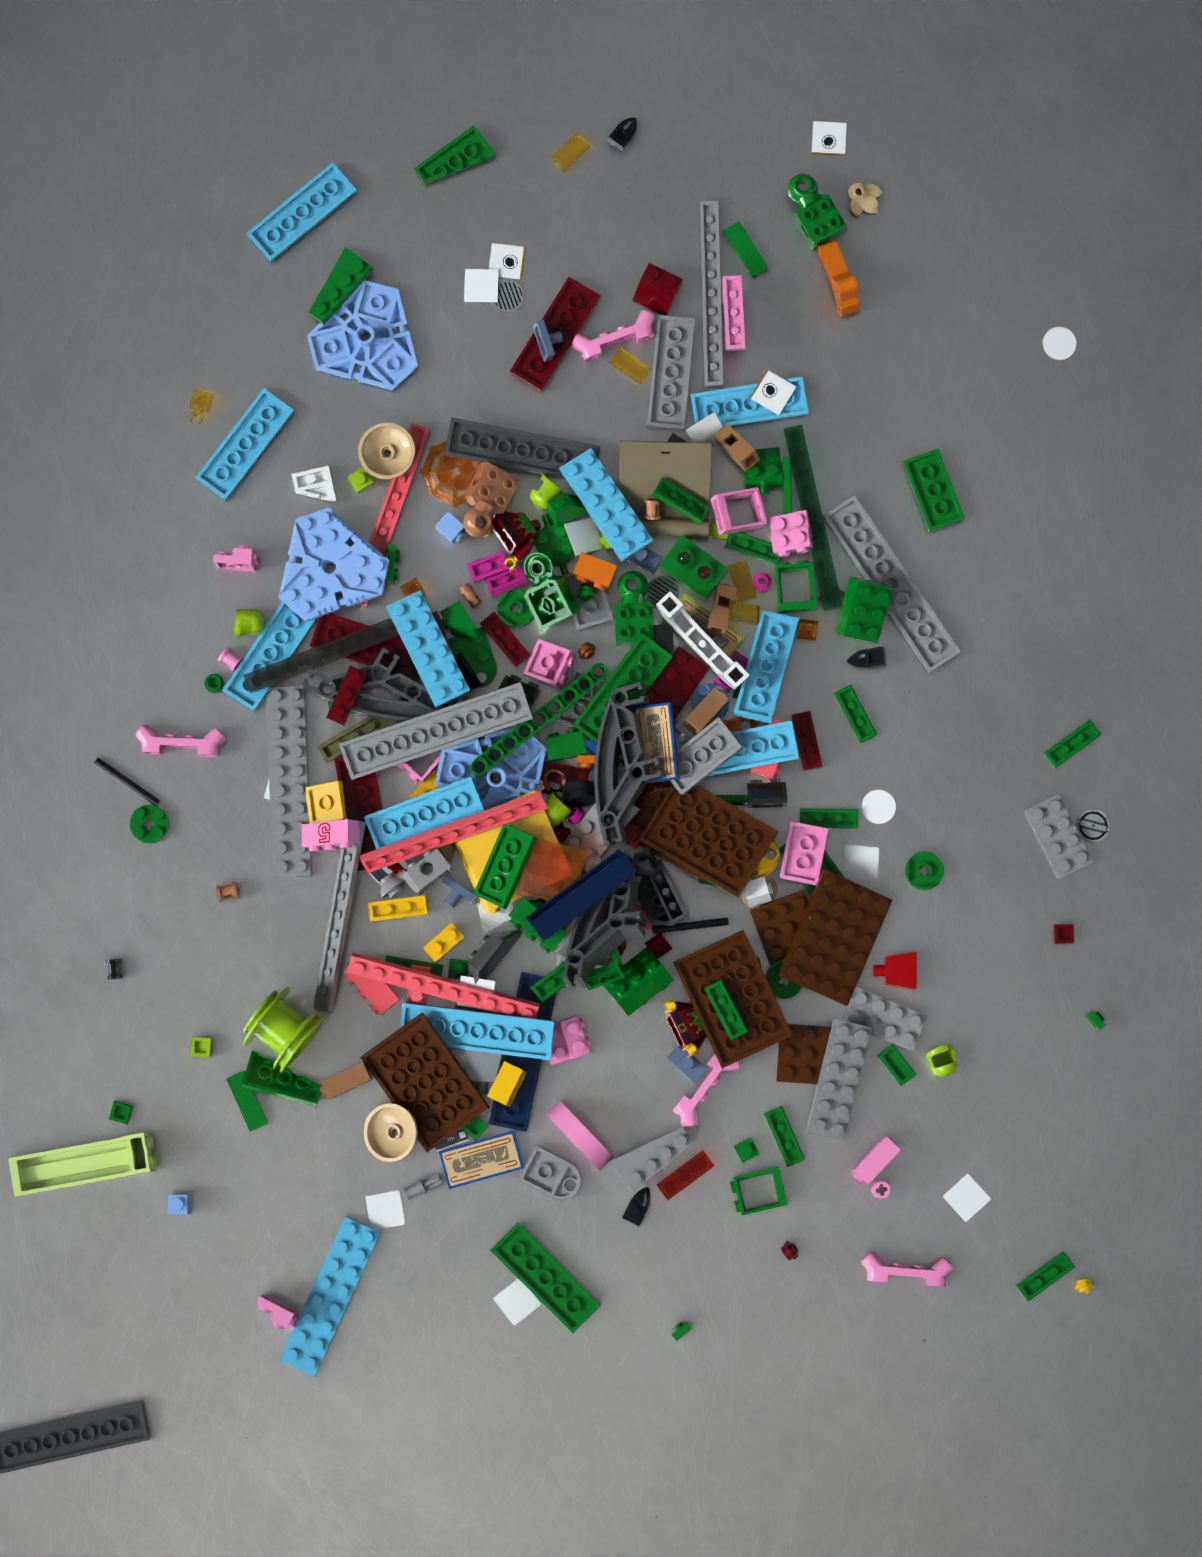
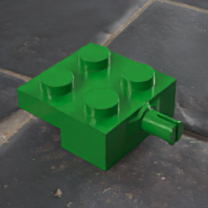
[743,447,783,496]

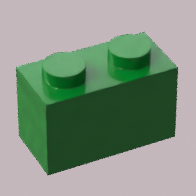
[545,729,587,762]

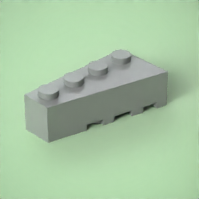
[609,1127,694,1191]

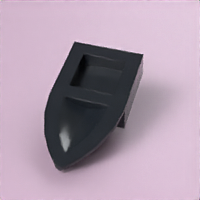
[607,117,637,151]
[847,646,886,669]
[622,1187,650,1226]

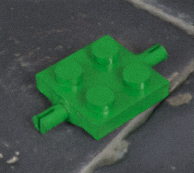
[535,514,580,575]

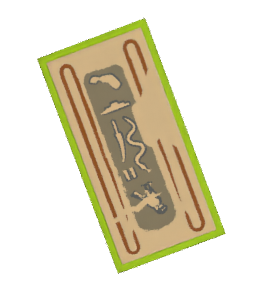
[661,593,745,658]

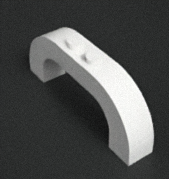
[656,591,750,690]

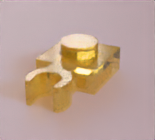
[189,389,213,424]

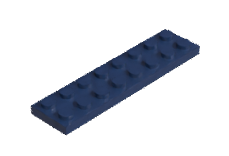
[489,972,557,1132]

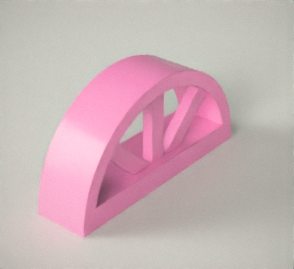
[722,275,746,351]
[547,1101,613,1170]

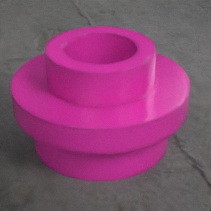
[753,573,772,592]
[567,806,585,824]

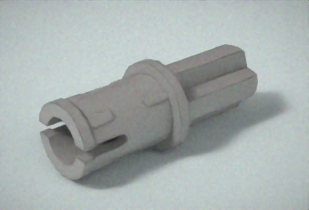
[404,1174,442,1200]

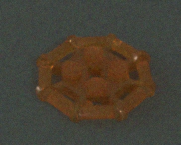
[420,441,480,507]

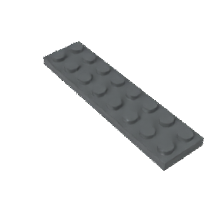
[444,417,601,479]
[0,1401,150,1474]

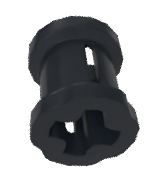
[104,959,123,980]

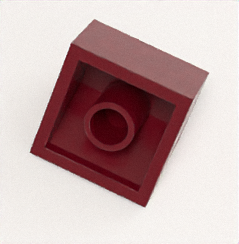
[632,263,683,316]

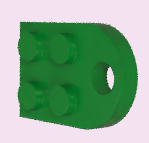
[447,627,497,688]

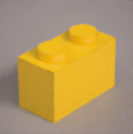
[423,922,465,964]

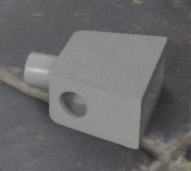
[465,1050,503,1094]

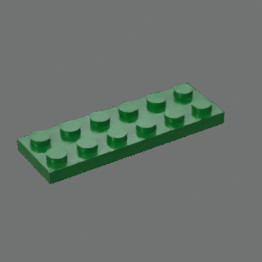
[573,633,673,743]
[490,1222,601,1333]

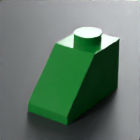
[547,493,588,528]
[440,600,480,639]

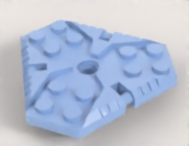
[307,280,418,391]
[279,508,390,622]
[434,725,546,810]

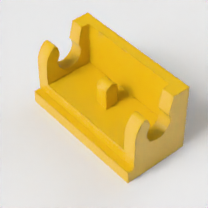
[487,1061,527,1107]

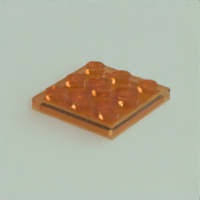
[518,839,587,901]

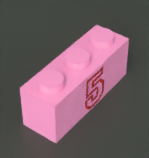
[302,819,360,852]

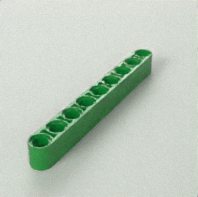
[470,663,608,777]

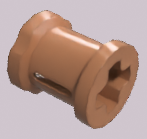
[644,499,661,520]
[216,882,239,902]

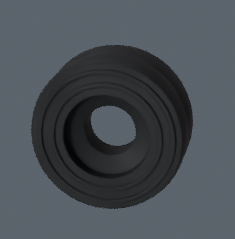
[562,780,596,807]

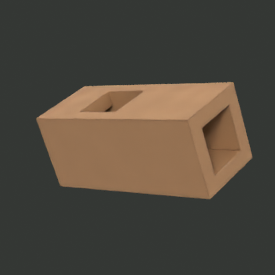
[714,424,760,472]
[705,583,737,636]
[683,687,729,735]
[319,1062,372,1100]

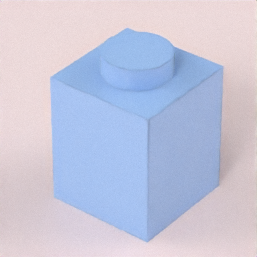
[435,512,466,543]
[168,1195,191,1214]

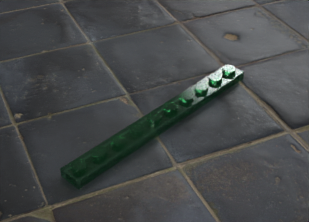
[784,425,842,612]

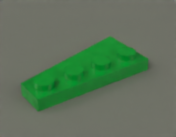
[413,125,496,185]
[309,247,374,325]
[242,1050,321,1107]

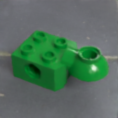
[787,174,847,251]
[524,552,581,630]
[614,571,654,646]

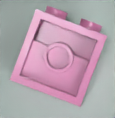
[769,510,814,557]
[213,545,259,571]
[523,639,576,689]
[549,1016,592,1065]
[256,1295,299,1329]

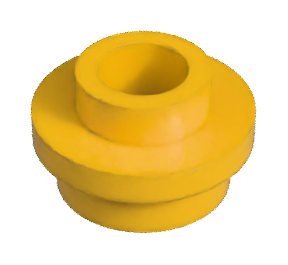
[1075,1279,1095,1294]

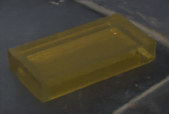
[550,132,590,172]
[609,347,651,385]
[728,561,757,603]
[729,600,760,625]

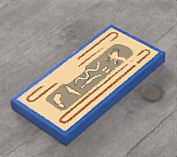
[633,702,680,783]
[439,1131,524,1189]

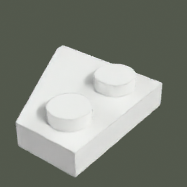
[292,466,337,503]

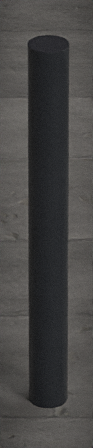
[94,758,160,806]
[652,918,729,934]

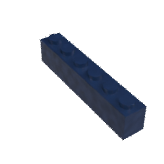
[525,849,636,941]

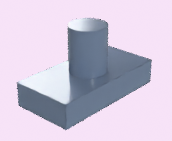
[532,319,563,362]
[626,548,663,575]
[441,875,478,908]
[667,1046,708,1084]

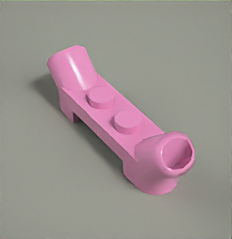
[572,310,656,361]
[136,725,225,757]
[673,1054,740,1128]
[862,1252,953,1287]

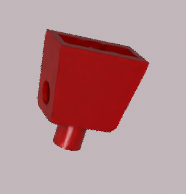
[873,952,917,990]

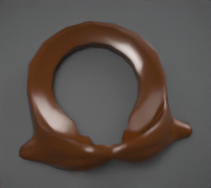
[542,768,567,794]

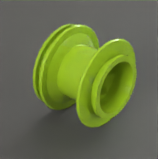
[243,987,325,1073]

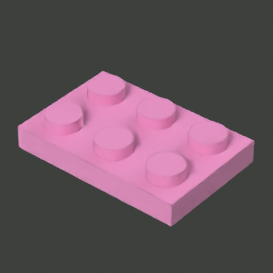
[779,821,828,886]

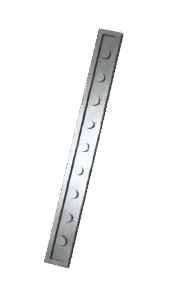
[700,201,724,387]
[313,819,366,1013]

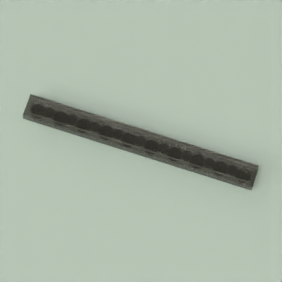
[243,618,400,694]

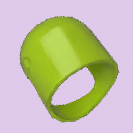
[530,474,563,510]
[233,609,264,636]
[545,792,572,827]
[926,1044,958,1077]

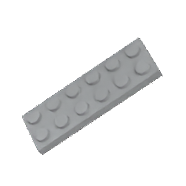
[647,315,695,431]
[806,1018,872,1141]

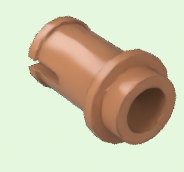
[459,583,482,608]

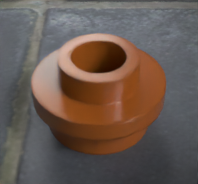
[577,642,596,659]

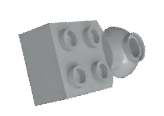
[379,849,453,898]

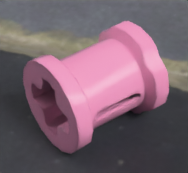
[218,647,243,672]
[872,1181,890,1199]

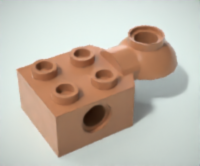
[463,462,520,538]

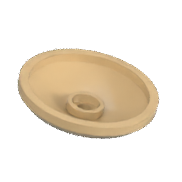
[358,423,415,480]
[364,1103,418,1162]

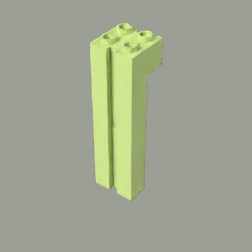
[8,1133,158,1197]

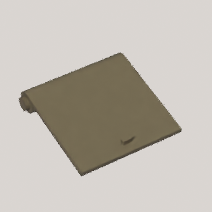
[618,441,711,539]

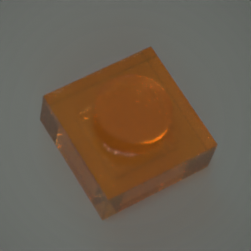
[400,578,426,597]
[797,619,819,641]

